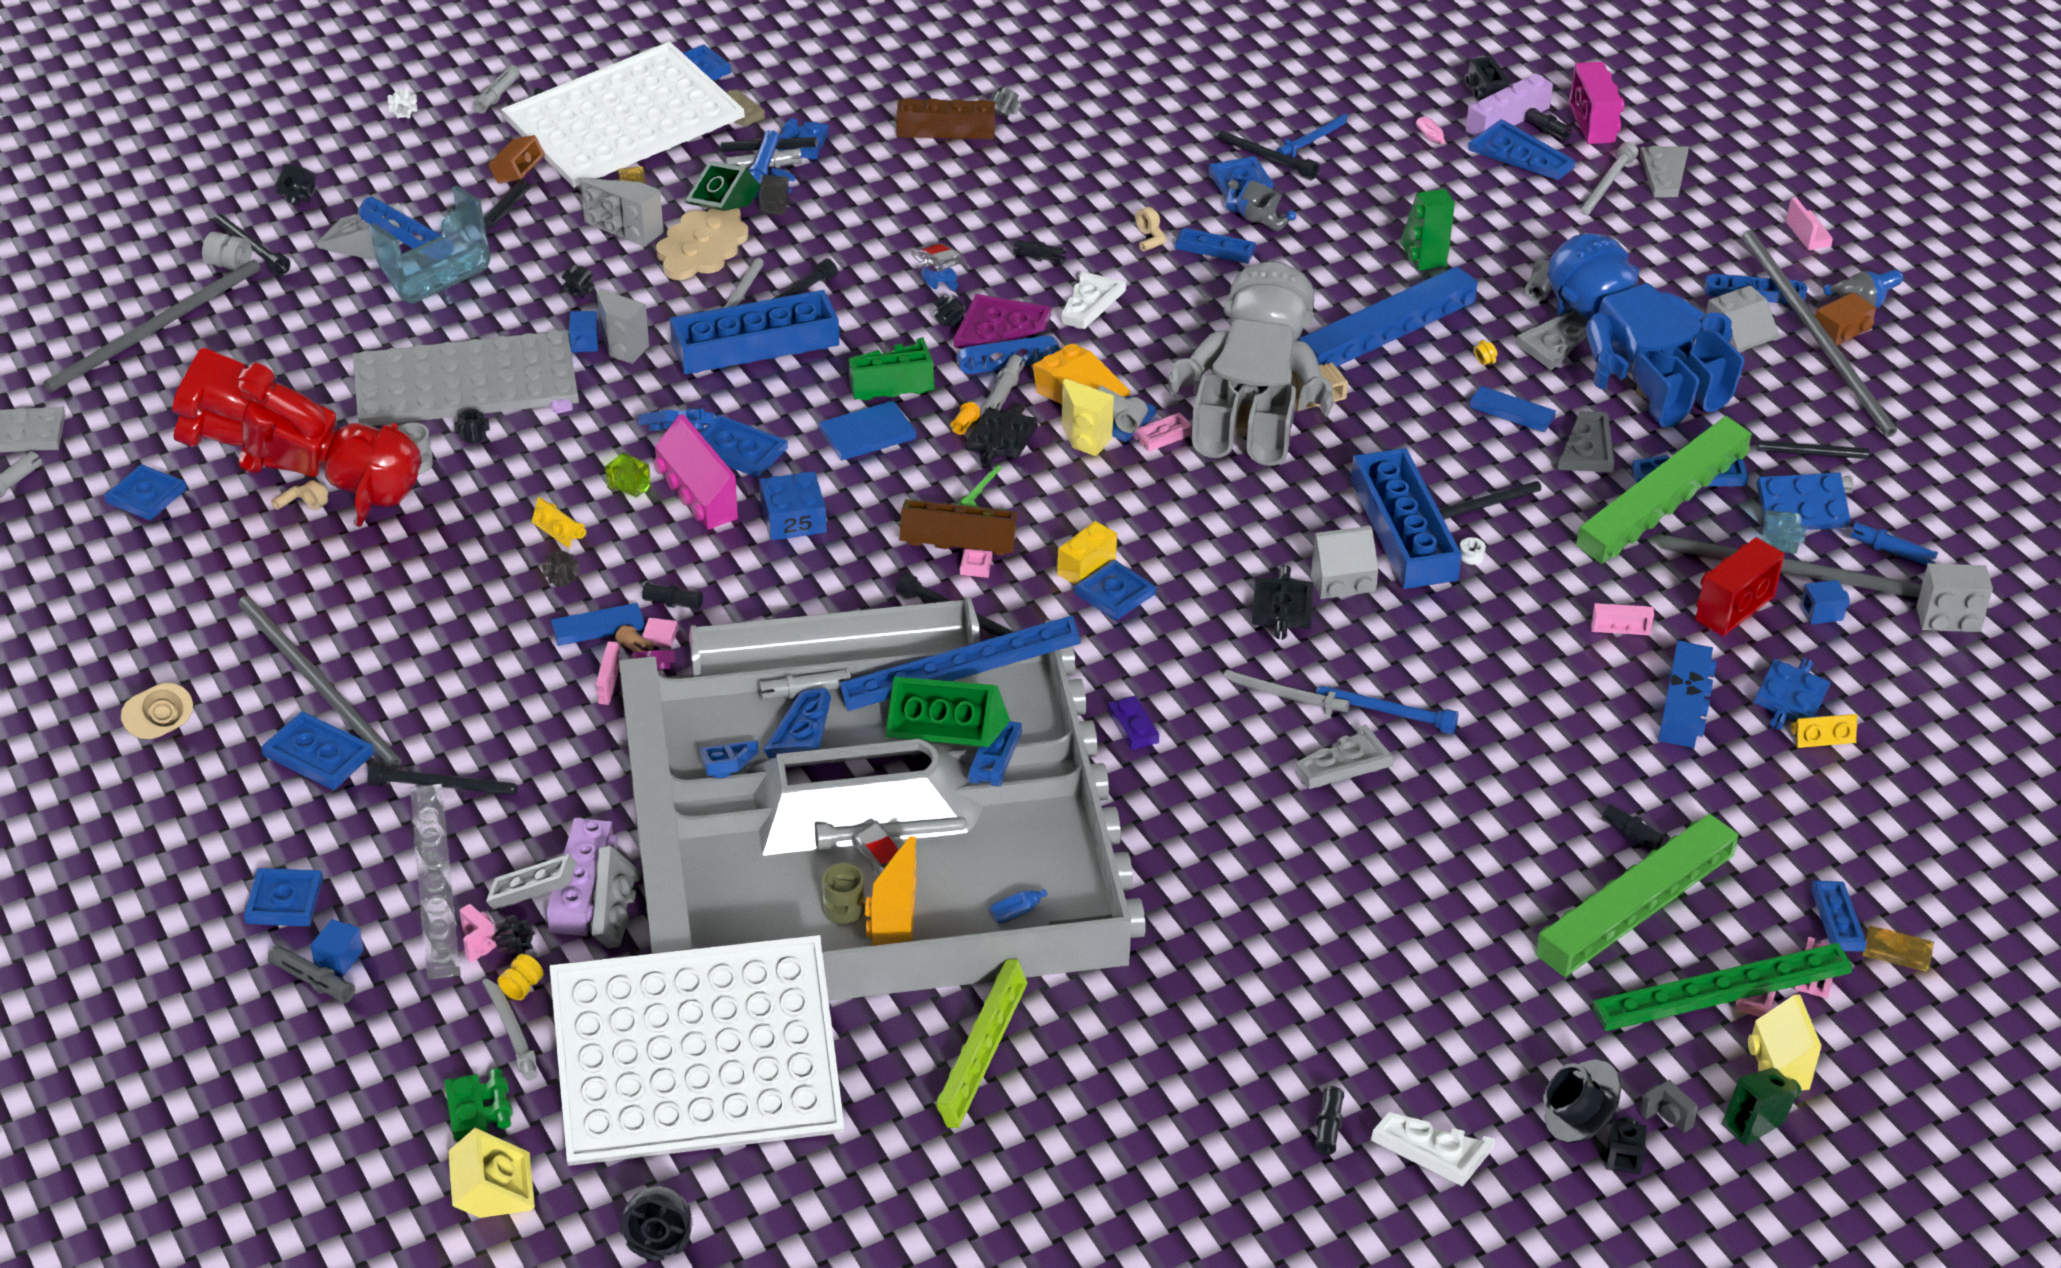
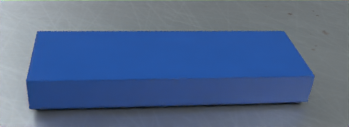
[1175,228,1256,264]
[1470,386,1556,432]
[551,603,645,646]
[1811,881,1867,951]

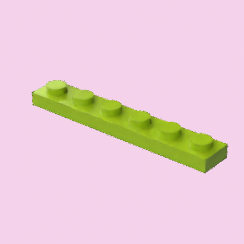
[937,959,1028,1128]

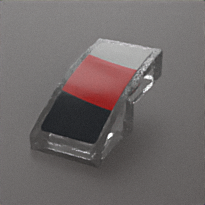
[911,242,961,271]
[852,820,901,877]

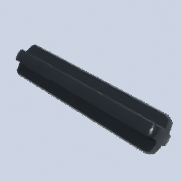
[483,179,530,228]

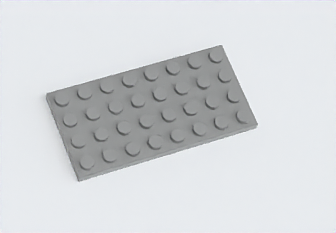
[353,330,579,426]

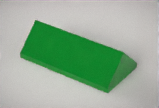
[885,677,1010,747]

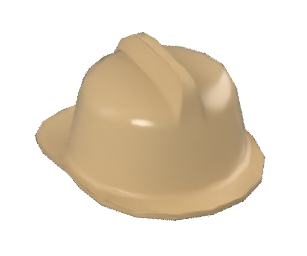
[121,683,193,740]

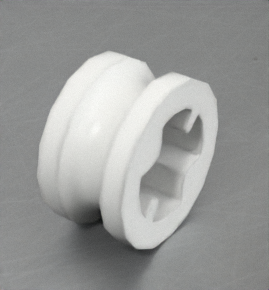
[1460,537,1486,565]

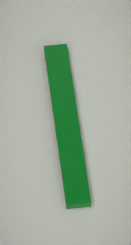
[1593,943,1852,1032]

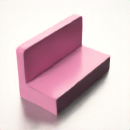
[1786,197,1833,250]

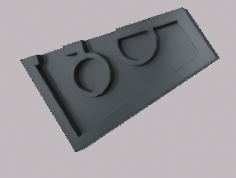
[1558,411,1614,472]

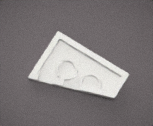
[1061,272,1126,329]
[1371,1112,1496,1187]

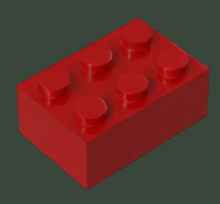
[1695,537,1785,637]

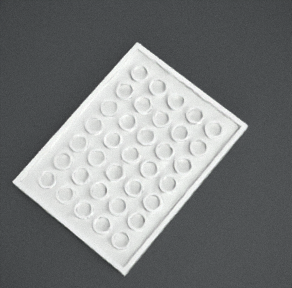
[501,41,745,188]
[550,935,845,1166]

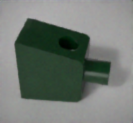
[1721,1067,1802,1146]

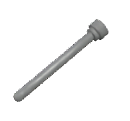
[1581,142,1638,215]
[724,258,764,308]
[815,818,967,850]

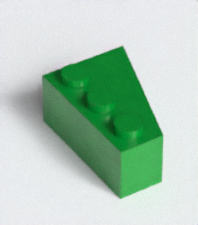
[1400,189,1455,271]
[848,337,934,400]

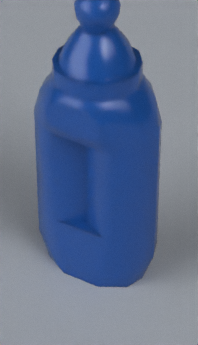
[988,889,1047,924]

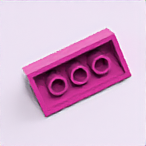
[653,414,738,530]

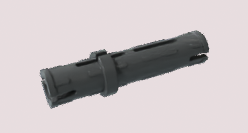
[267,944,355,1003]

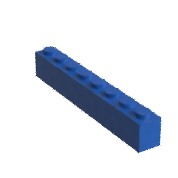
[1298,266,1478,367]

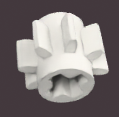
[388,88,417,119]

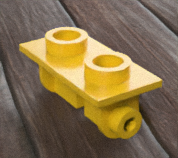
[531,497,586,548]
[1791,714,1857,748]

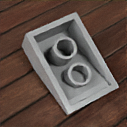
[316,203,405,260]

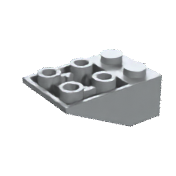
[581,178,663,247]

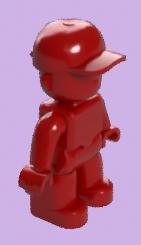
[172,348,422,527]

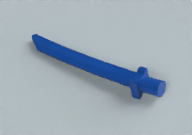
[1276,114,1348,157]

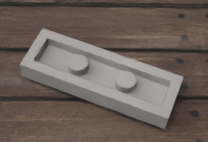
[486,854,577,910]

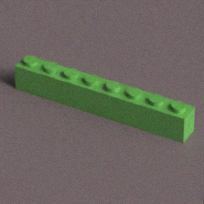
[1576,416,1752,564]
[1536,813,1739,978]

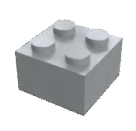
[1916,563,1993,632]

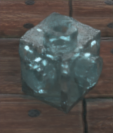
[1762,510,1806,554]

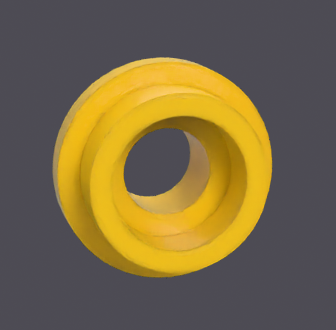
[1474,340,1497,366]

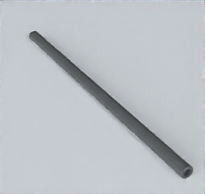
[1742,230,1897,437]

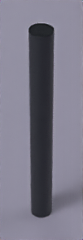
[721,137,818,152]
[1757,440,1870,459]
[1439,481,1541,520]

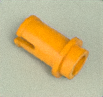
[950,402,980,435]

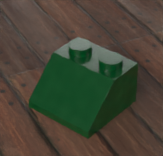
[685,161,761,211]

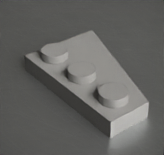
[1640,146,1689,197]
[1516,310,1588,371]
[1296,724,1393,789]

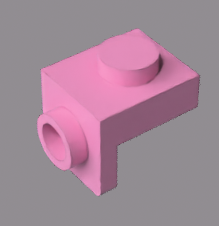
[459,904,497,962]

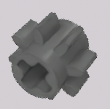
[990,87,1021,118]

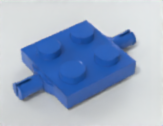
[638,408,714,431]
[1754,658,1831,730]

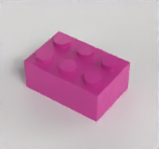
[1569,62,1624,144]

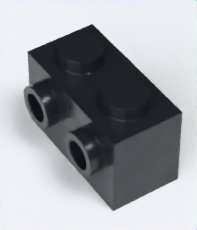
[1465,56,1509,101]

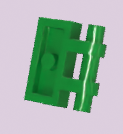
[444,1068,513,1141]

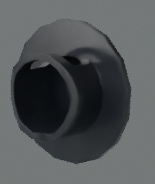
[1543,1059,1622,1144]

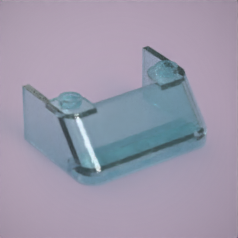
[369,186,490,304]

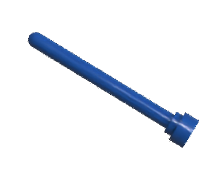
[1316,686,1459,735]

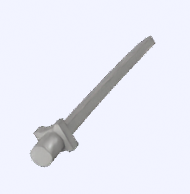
[1224,670,1349,715]
[482,978,537,1080]

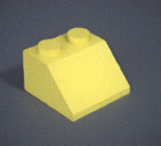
[1062,378,1114,457]
[1748,994,1822,1091]
[448,1128,535,1218]

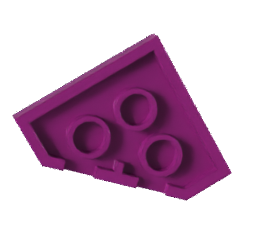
[954,294,1051,349]

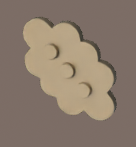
[656,208,749,280]

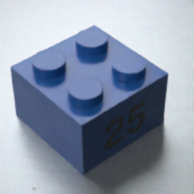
[759,471,827,541]

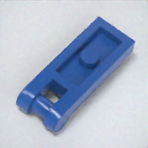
[969,721,1022,787]

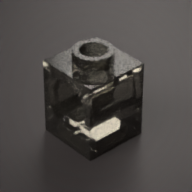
[759,175,789,215]

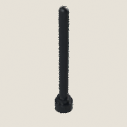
[1216,130,1320,181]
[214,214,291,276]
[773,258,838,299]
[896,572,1014,637]
[367,761,518,795]

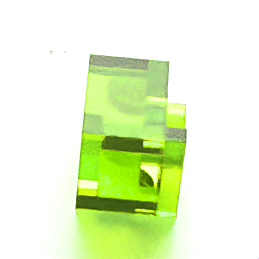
[605,452,651,498]

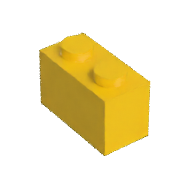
[1057,521,1117,585]

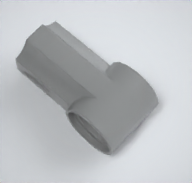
[1524,258,1552,303]
[1098,385,1148,433]

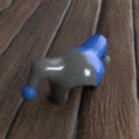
[1225,179,1296,232]
[1823,270,1903,309]

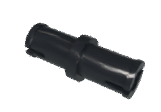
[1526,108,1572,141]
[1013,239,1067,264]
[642,582,703,610]
[1601,803,1665,851]
[1314,1086,1345,1155]

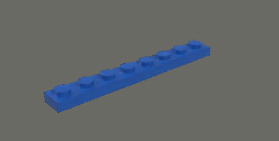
[840,615,1081,711]

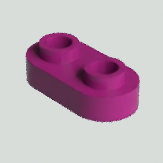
[632,650,676,670]

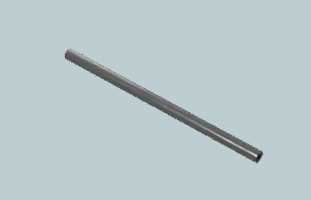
[43,260,260,393]
[1663,535,1922,599]
[238,596,402,770]

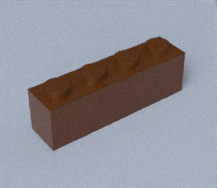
[897,98,995,139]
[899,499,1018,555]

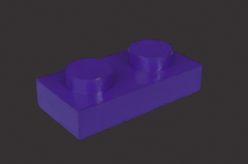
[1107,695,1159,750]

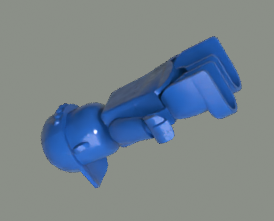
[1547,233,1744,428]

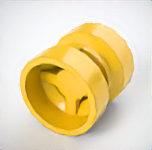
[497,954,544,1001]

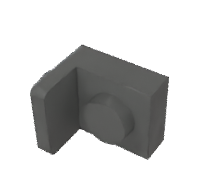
[1640,1079,1698,1133]

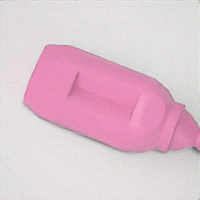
[1416,116,1445,145]

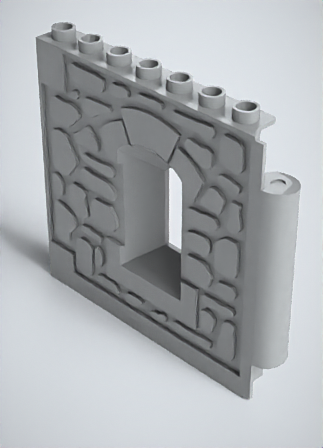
[619,597,1146,1001]

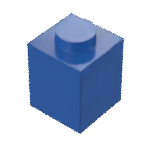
[569,311,599,352]
[1800,580,1850,625]
[310,919,364,977]

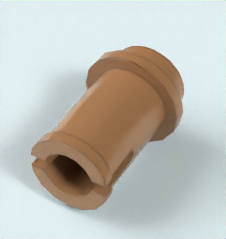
[615,625,654,652]

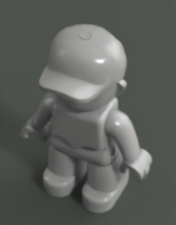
[1169,261,1333,466]

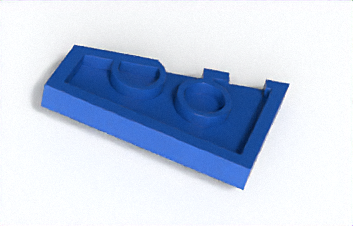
[763,688,831,759]

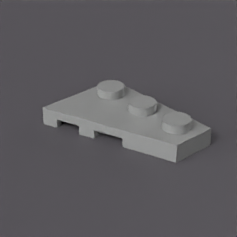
[591,846,642,949]

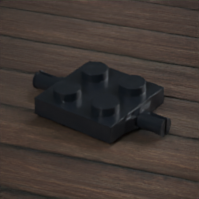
[966,403,1038,467]
[1252,565,1313,640]

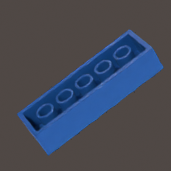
[670,290,839,374]
[1351,448,1462,589]

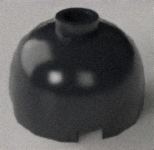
[620,1186,693,1261]

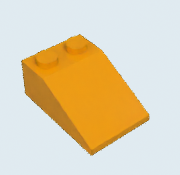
[1033,343,1130,404]
[865,836,917,946]

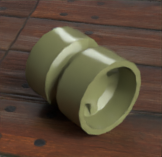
[822,863,865,925]

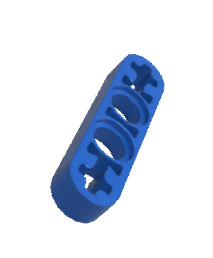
[358,197,454,262]
[1704,274,1808,304]
[957,336,1060,374]

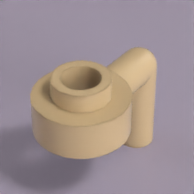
[1135,207,1167,252]
[271,480,328,510]

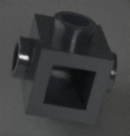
[276,164,317,205]

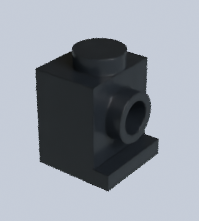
[1606,1117,1647,1175]

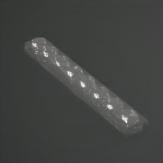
[410,784,461,980]

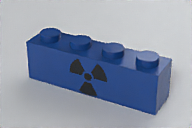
[1658,641,1717,748]

